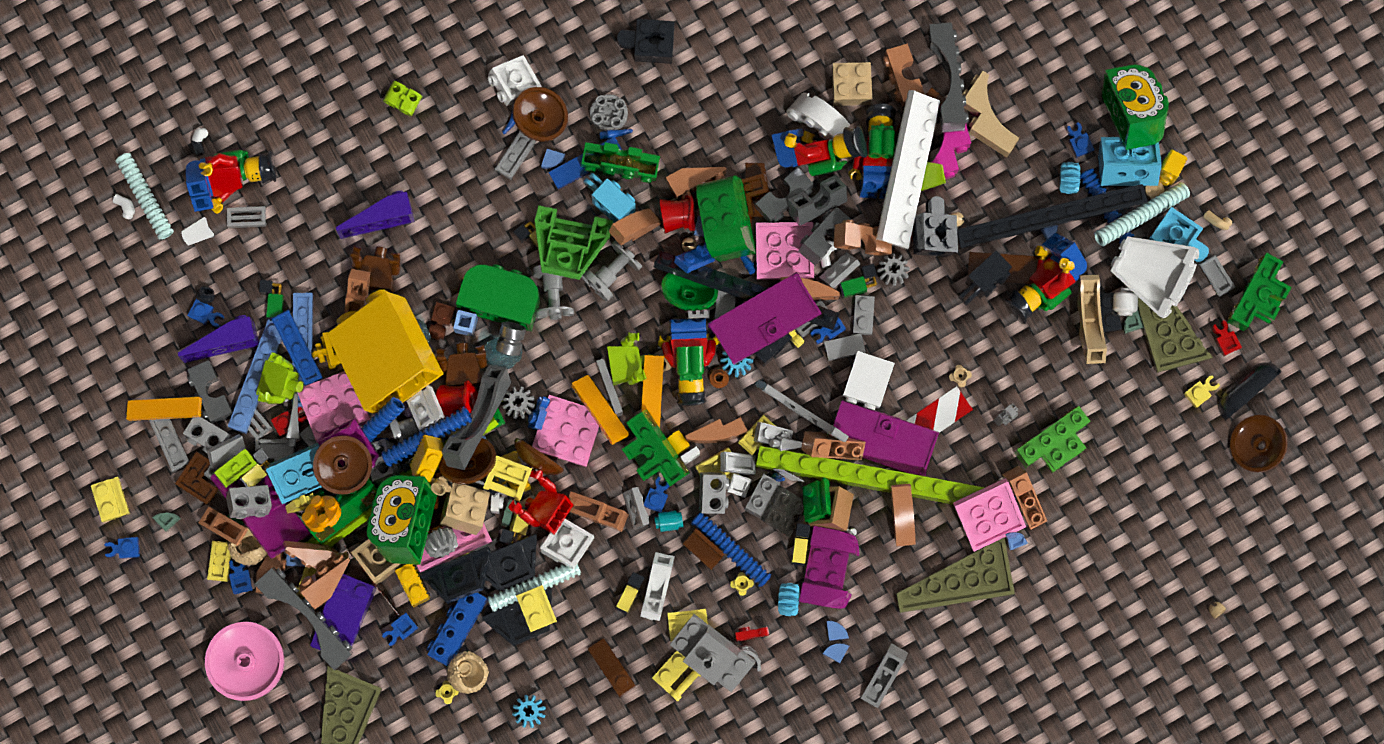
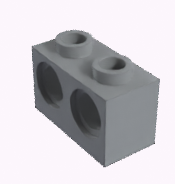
[183,417,231,453]
[371,438,401,486]
[699,472,729,514]
[745,474,780,519]
[226,485,272,519]

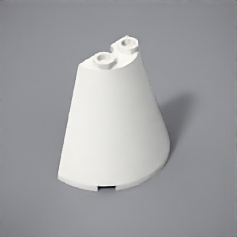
[1111,237,1199,318]

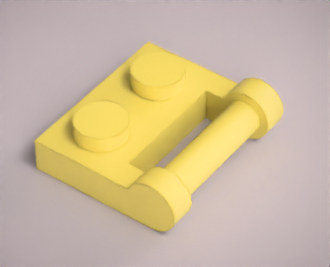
[483,455,532,502]
[652,651,701,702]

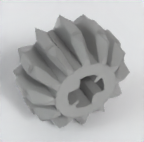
[877,253,910,286]
[502,386,535,419]
[425,527,458,558]

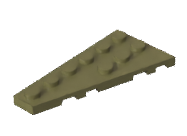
[1132,291,1213,373]
[896,538,1015,613]
[321,666,382,744]

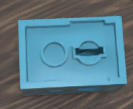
[1098,137,1162,186]
[266,443,322,504]

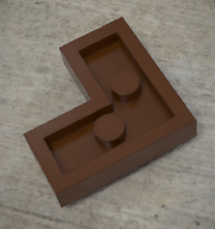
[741,173,769,217]
[175,451,219,505]

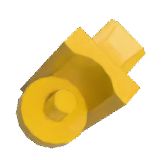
[312,332,341,370]

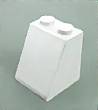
[842,351,895,410]

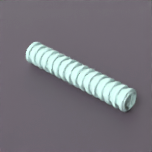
[115,153,174,239]
[488,564,581,612]

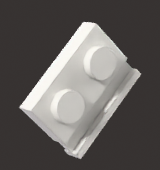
[407,385,445,431]

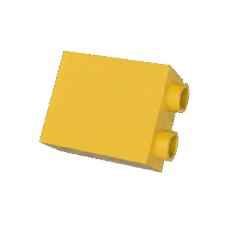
[327,290,443,414]

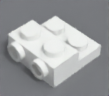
[488,55,542,106]
[540,519,594,570]

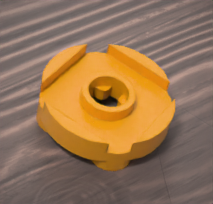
[302,495,341,532]

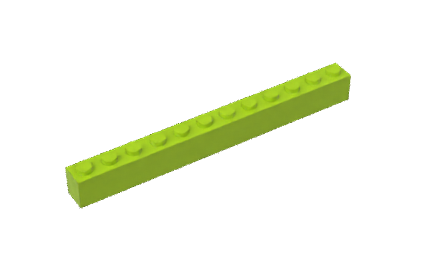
[756,446,984,504]

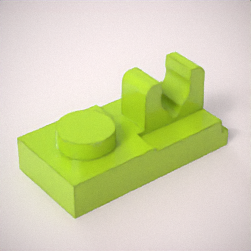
[214,449,257,488]

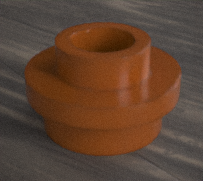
[710,369,729,389]

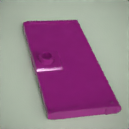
[708,272,821,365]
[833,400,939,476]
[210,474,311,559]

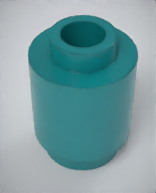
[654,511,683,532]

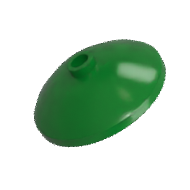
[661,273,718,311]

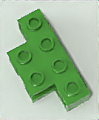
[1014,406,1091,473]

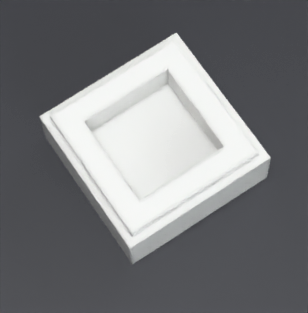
[680,446,700,465]
[726,473,752,498]

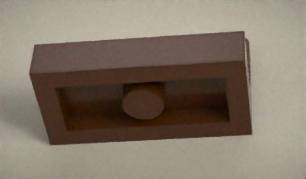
[683,528,725,570]

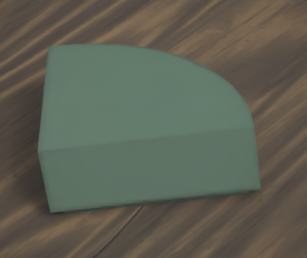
[1123,310,1143,334]
[501,500,516,527]
[152,512,181,532]

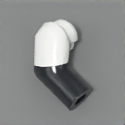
[191,128,208,156]

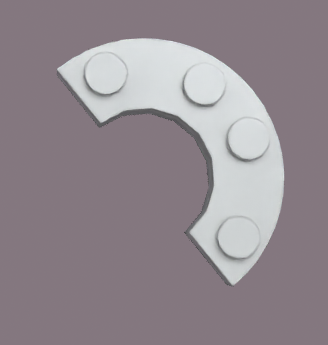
[786,93,850,159]

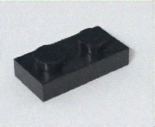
[1100,292,1122,333]

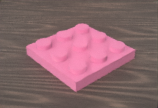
[755,222,814,280]
[297,371,370,442]
[532,395,599,467]
[953,478,1026,551]

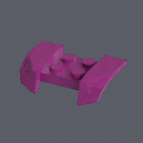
[799,526,859,609]

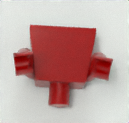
[508,470,574,535]

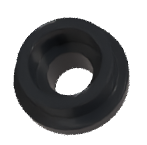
[196,286,215,304]

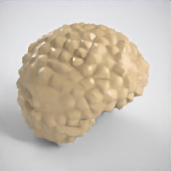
[228,525,267,566]
[447,651,489,694]

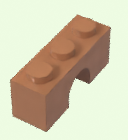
[883,43,925,107]
[834,220,892,257]

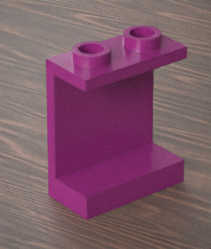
[318,419,379,468]

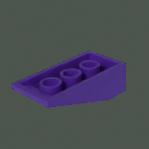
[336,191,415,239]
[178,315,259,363]
[310,574,377,661]

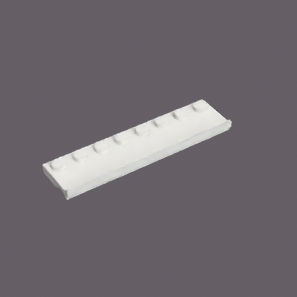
[876,90,940,249]

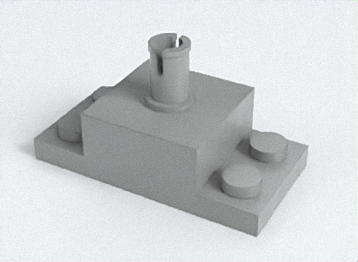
[670,614,756,693]

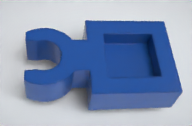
[1066,122,1094,158]
[187,299,225,328]
[810,318,846,345]
[528,396,550,430]
[644,477,669,513]
[104,537,140,559]
[229,561,253,595]
[382,613,418,646]

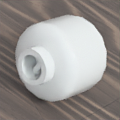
[1113,288,1138,316]

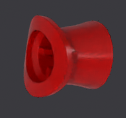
[660,194,696,234]
[436,380,479,419]

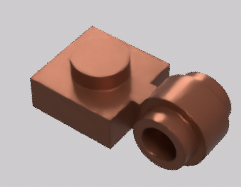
[428,302,455,340]

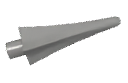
[285,393,300,447]
[769,435,803,451]

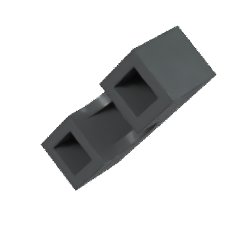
[755,167,813,223]
[788,175,847,226]
[798,207,853,266]
[187,360,233,424]

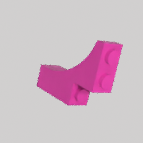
[931,107,971,179]

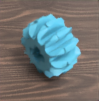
[1059,162,1080,194]
[720,351,753,377]
[778,583,800,616]
[513,695,546,728]

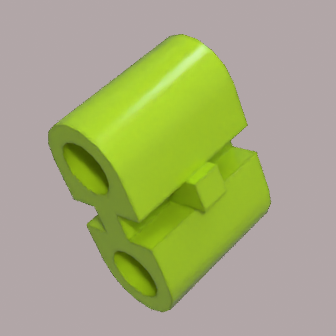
[383,81,422,116]

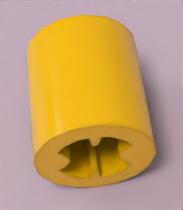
[667,430,690,455]

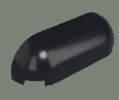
[1218,362,1282,421]

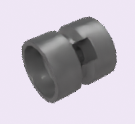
[496,322,526,356]

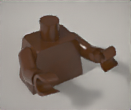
[350,246,400,293]
[436,343,487,386]

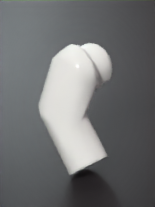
[113,194,135,219]
[820,240,836,268]

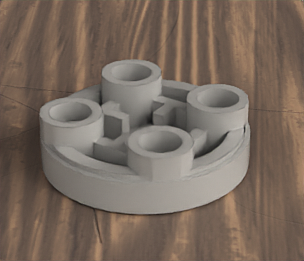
[590,94,628,131]

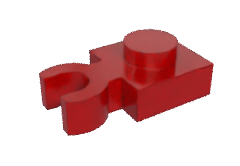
[1212,320,1242,357]
[271,407,307,437]
[735,627,769,642]

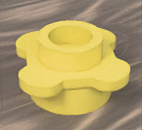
[730,572,754,596]
[435,681,459,704]

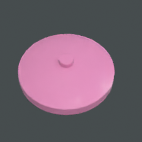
[205,622,285,701]

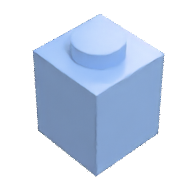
[453,310,478,337]

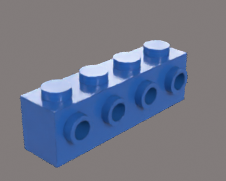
[427,593,488,667]

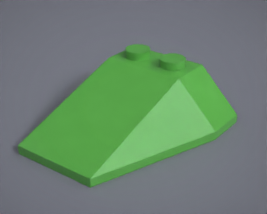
[535,206,613,280]

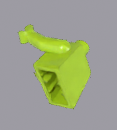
[607,332,651,386]
[256,352,303,404]

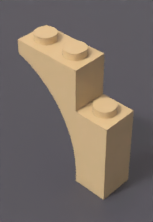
[962,71,1019,158]
[1077,275,1107,364]

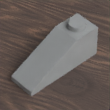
[861,643,908,708]

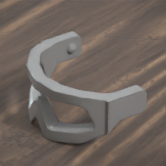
[737,645,761,671]

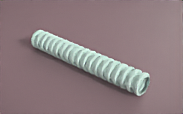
[1094,183,1190,246]

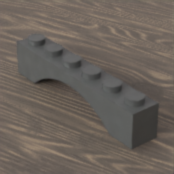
[928,22,969,132]
[442,364,511,470]
[255,567,353,671]

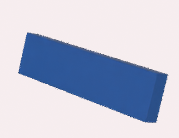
[549,137,622,190]
[271,310,323,386]

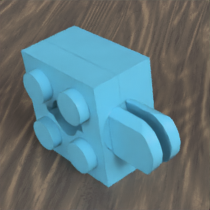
[584,173,636,223]
[1148,207,1209,262]

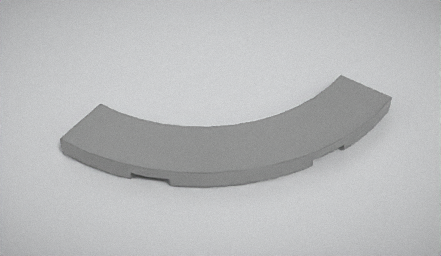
[755,379,849,442]

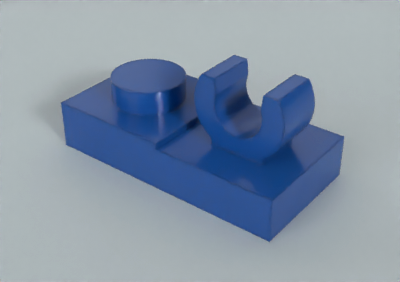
[674,242,715,273]

